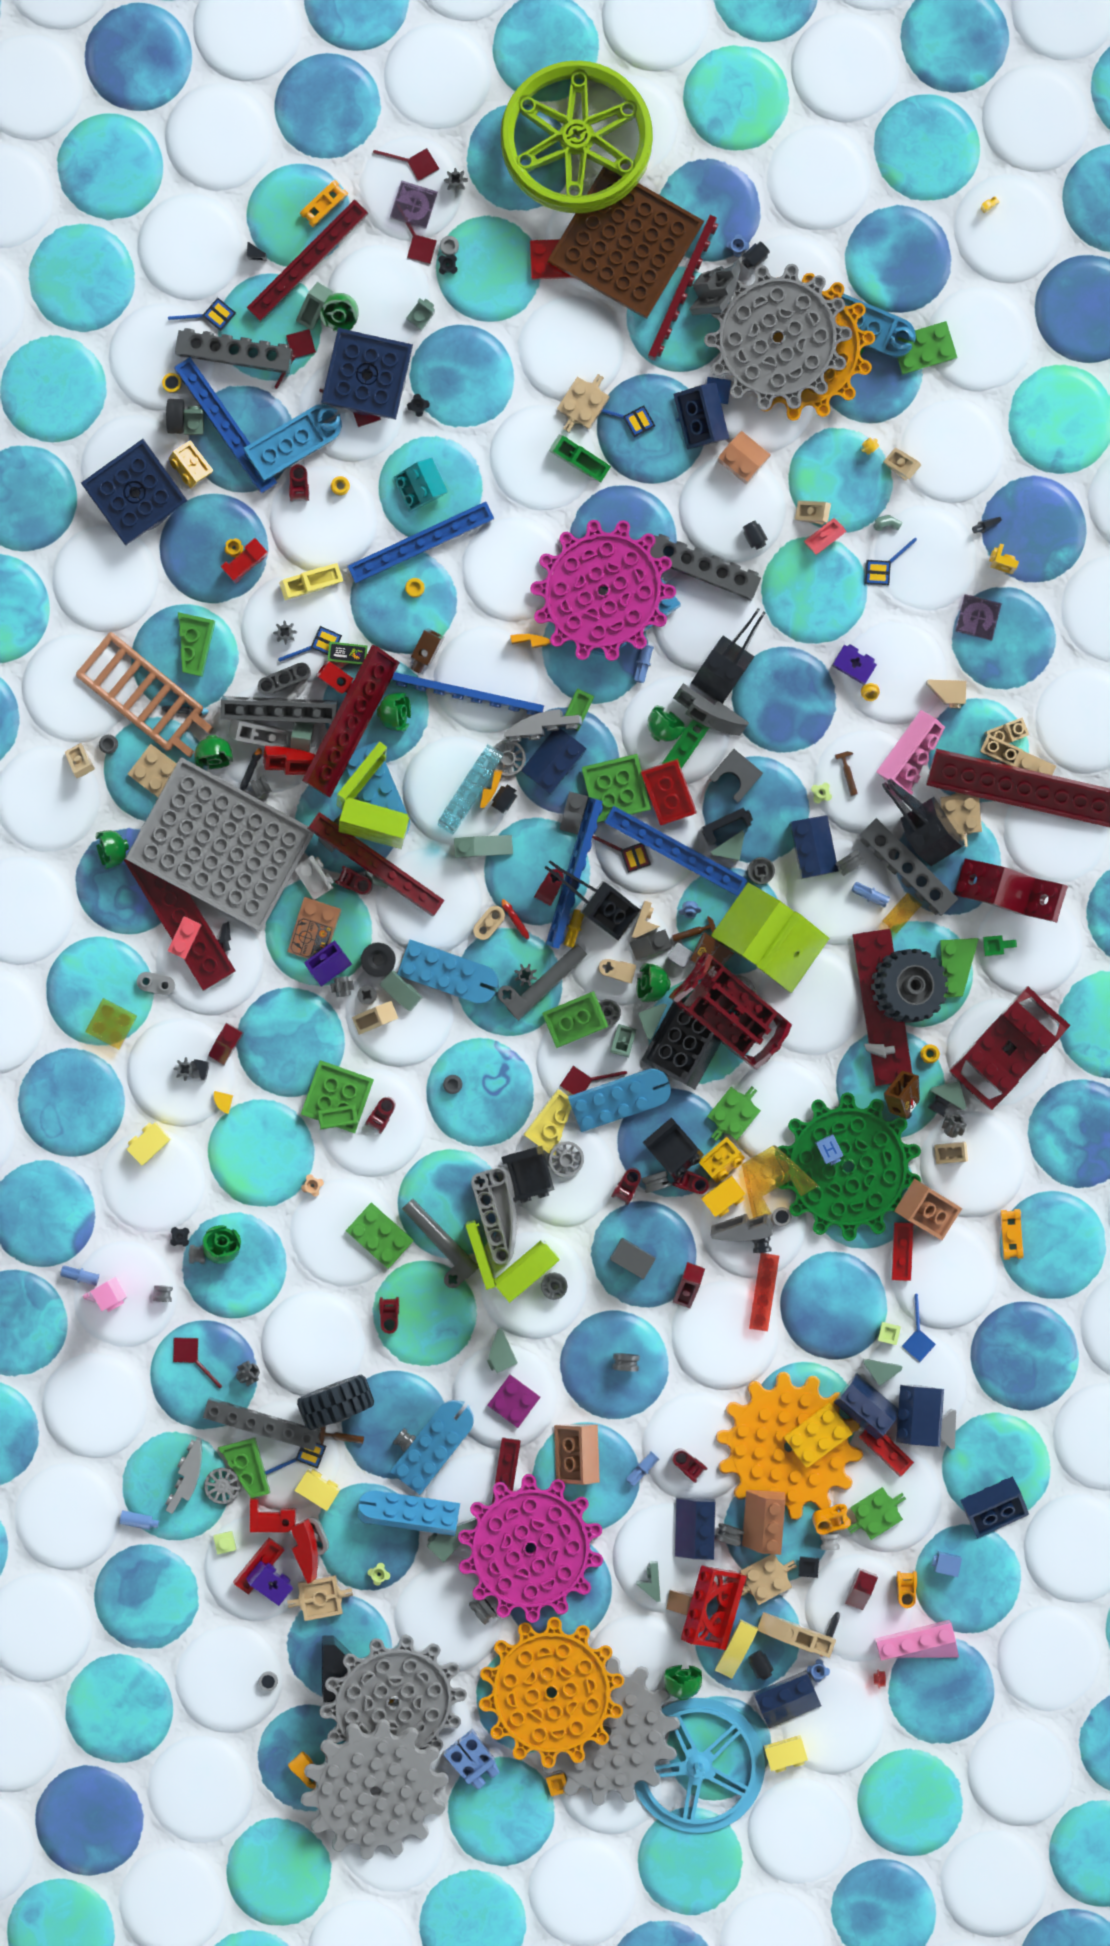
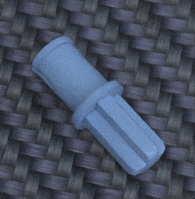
[634,644,654,683]
[852,882,890,908]
[60,1265,100,1286]
[626,1451,660,1486]

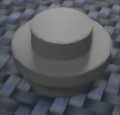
[99,735,118,754]
[443,1075,462,1094]

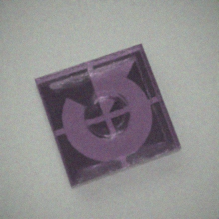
[390,180,438,229]
[955,594,1002,641]

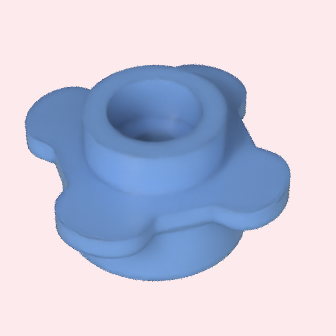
[726,234,749,257]
[679,901,701,918]
[807,1659,830,1682]

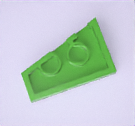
[178,612,216,677]
[940,938,979,997]
[218,1437,271,1498]

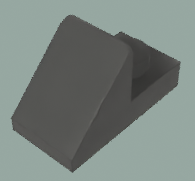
[630,929,672,961]

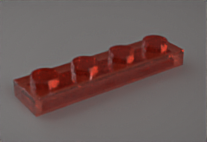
[749,1253,780,1332]

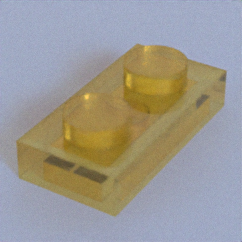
[882,892,922,934]

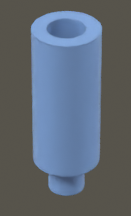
[120,1510,159,1530]

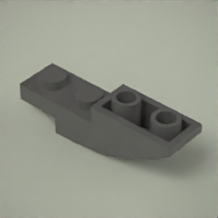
[673,683,749,736]

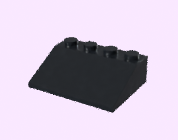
[641,997,722,1090]

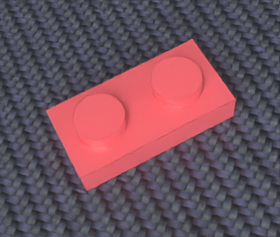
[804,518,846,555]
[168,916,202,959]

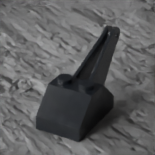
[690,608,766,704]
[882,778,965,866]
[544,860,641,941]
[322,1635,351,1702]

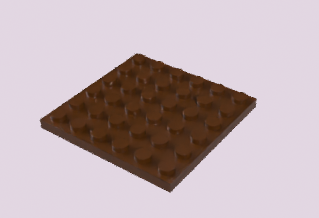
[547,167,704,319]

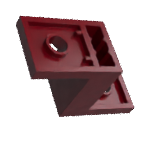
[954,858,1068,923]

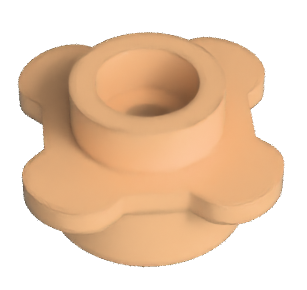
[301,1174,324,1197]

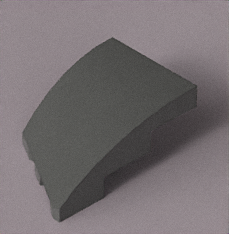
[689,260,741,315]

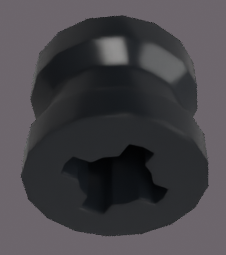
[928,1094,951,1117]
[752,1237,772,1253]

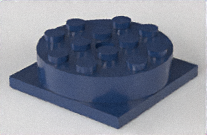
[321,328,413,420]
[81,439,188,546]

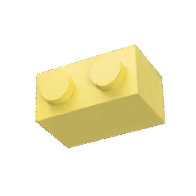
[127,1122,171,1166]
[294,1469,340,1511]
[764,1735,808,1772]

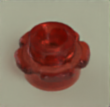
[873,1669,886,1689]

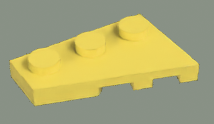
[523,1089,572,1155]

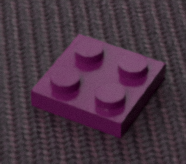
[487,1374,541,1428]

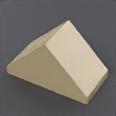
[934,1141,968,1164]

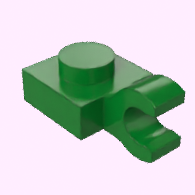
[983,935,1017,956]

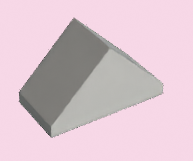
[941,1409,956,1449]

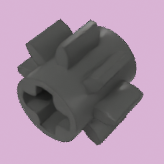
[444,168,468,193]
[273,620,298,645]
[514,964,537,986]
[330,976,354,997]
[173,1057,197,1081]
[942,1114,967,1138]
[236,1361,260,1386]

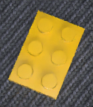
[784,1402,853,1468]

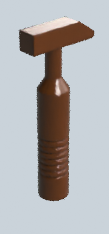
[834,751,858,796]
[672,916,716,942]
[319,1426,364,1445]

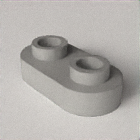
[137,972,175,995]
[307,1517,329,1555]

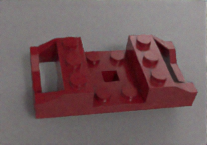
[669,952,792,1070]
[948,986,1071,1110]

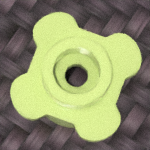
[811,782,832,803]
[368,1563,390,1586]

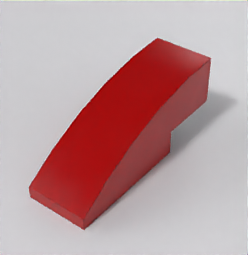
[263,746,315,775]
[290,1519,318,1584]

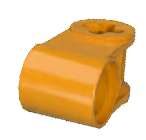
[812,1504,851,1535]
[896,1571,917,1608]
[288,1751,316,1789]

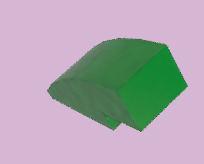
[549,435,611,483]

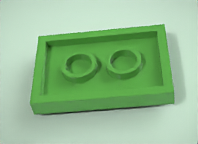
[897,321,958,375]
[542,991,609,1048]
[346,1202,414,1269]

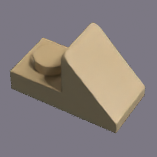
[883,447,921,481]
[795,501,831,525]
[65,743,95,779]
[632,901,660,938]

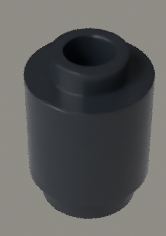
[742,242,770,270]
[742,520,768,550]
[491,784,517,814]
[748,1650,774,1680]

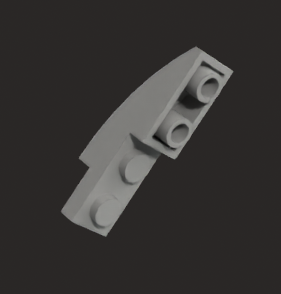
[504,709,582,742]
[165,1437,202,1514]

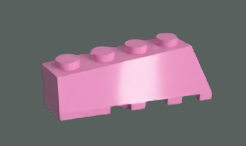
[876,710,945,795]
[83,1277,127,1312]
[875,1620,959,1661]

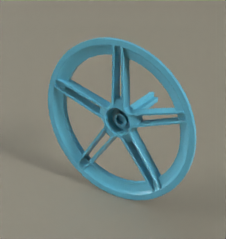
[634,1698,765,1833]

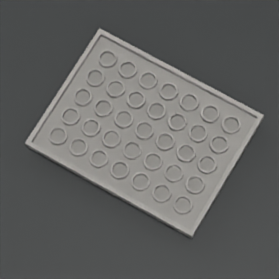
[125,757,314,932]

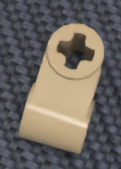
[598,959,637,984]

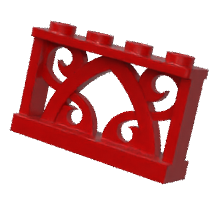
[681,1565,747,1650]

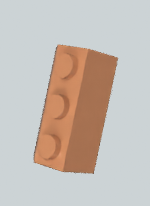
[554,1424,600,1485]
[742,1490,785,1555]

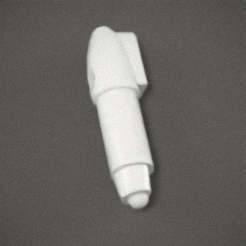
[285,680,308,699]

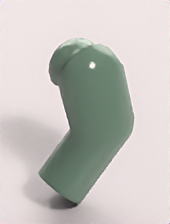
[873,515,903,531]
[364,870,388,889]

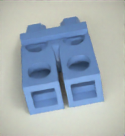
[444,1728,500,1790]

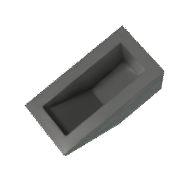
[560,791,588,834]

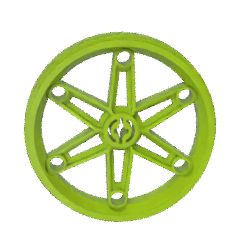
[501,60,653,213]

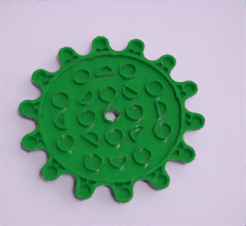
[776,1092,921,1241]

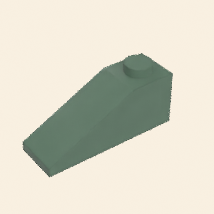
[454,835,513,858]
[427,1517,477,1562]

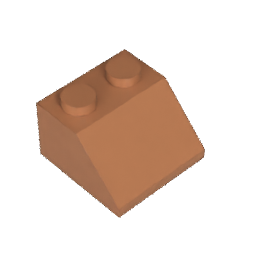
[717,431,771,485]

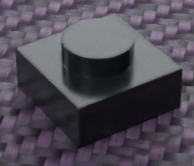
[798,1556,819,1578]

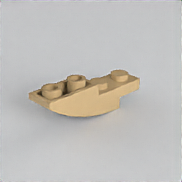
[980,734,1056,775]
[757,1612,836,1658]

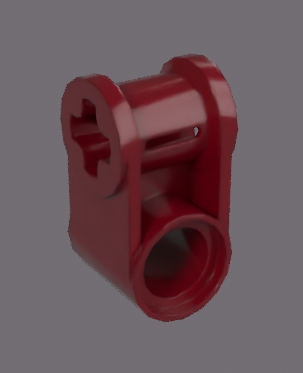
[289,464,310,502]
[334,866,373,895]
[534,869,564,906]
[364,1096,396,1134]
[611,1167,641,1206]
[671,1170,709,1194]
[379,1297,399,1334]
[672,1448,708,1483]

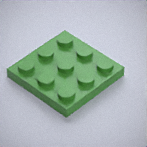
[581,754,651,823]
[301,1060,374,1133]

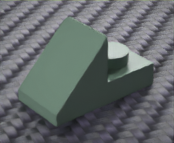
[636,1561,661,1602]

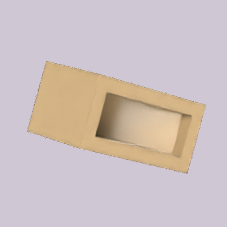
[926,679,966,709]
[352,1001,398,1035]

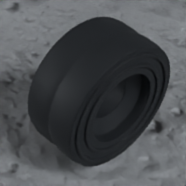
[166,399,185,434]
[361,942,396,977]

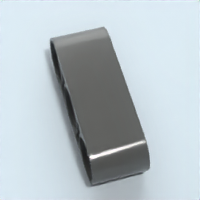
[258,662,311,696]

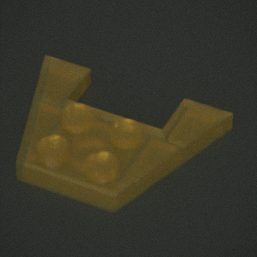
[741,1145,818,1218]

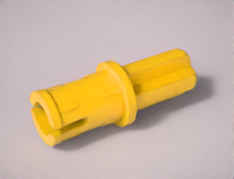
[564,909,584,948]

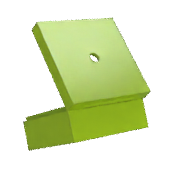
[336,741,410,849]
[711,882,830,993]
[465,1219,560,1303]

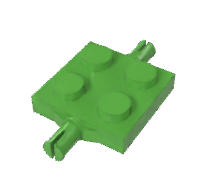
[707,1086,761,1141]
[848,1487,906,1540]

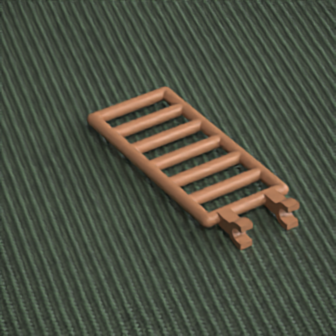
[76,632,214,757]

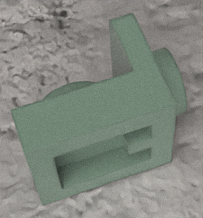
[406,298,435,331]
[183,406,204,435]

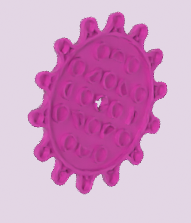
[530,520,676,661]
[458,1474,603,1623]

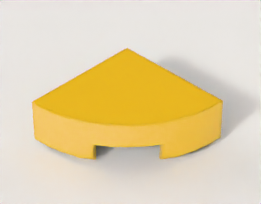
[981,196,1000,213]
[214,1091,233,1114]

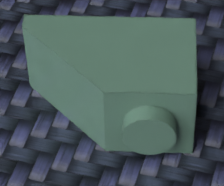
[296,282,334,330]
[487,1328,518,1373]

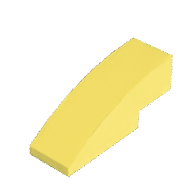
[279,563,343,601]
[715,1619,758,1679]

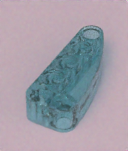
[437,744,504,835]

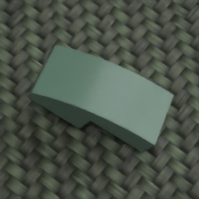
[379,971,423,1011]

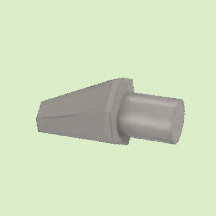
[864,1044,895,1058]

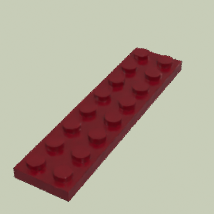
[302,645,400,798]
[124,859,236,991]
[852,928,913,1086]

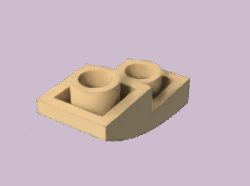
[984,717,1029,743]

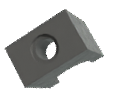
[709,749,763,804]
[610,1238,656,1279]

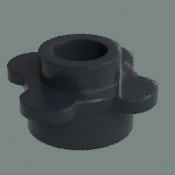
[438,255,458,275]
[407,394,430,417]
[170,1227,190,1247]

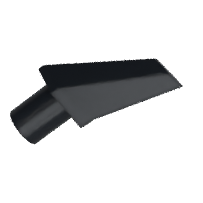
[972,517,1002,534]
[218,921,231,952]

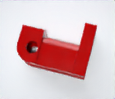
[221,538,269,584]
[250,1497,296,1533]

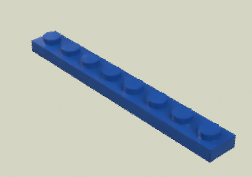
[174,357,277,494]
[348,501,494,584]
[392,672,544,716]
[546,797,603,949]
[604,805,747,896]

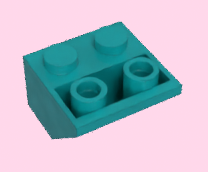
[393,458,448,512]

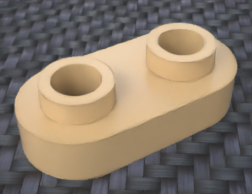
[473,906,505,940]

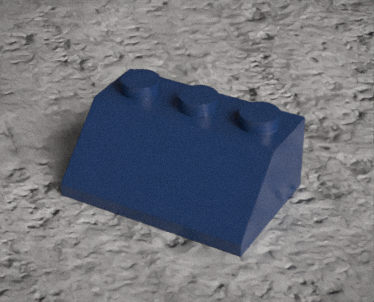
[673,383,730,450]
[521,728,587,795]
[790,815,839,879]
[833,1373,898,1440]
[896,1385,944,1447]
[960,1476,1029,1538]
[675,1498,716,1560]
[754,1670,822,1728]

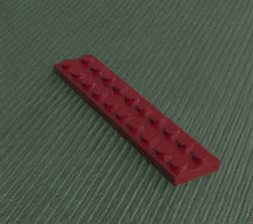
[926,749,1110,827]

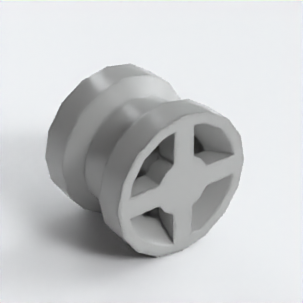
[820,1532,840,1550]

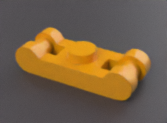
[299,180,349,228]
[1000,1209,1024,1260]

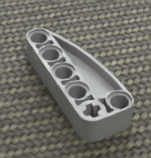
[471,1167,517,1264]

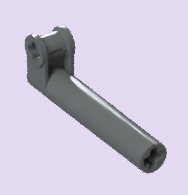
[497,944,588,1021]
[402,1198,479,1288]

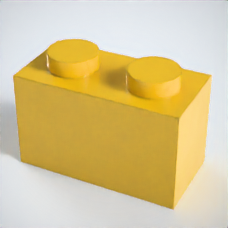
[701,1175,746,1218]

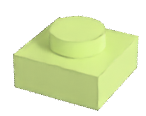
[878,1322,901,1345]
[213,1531,237,1555]

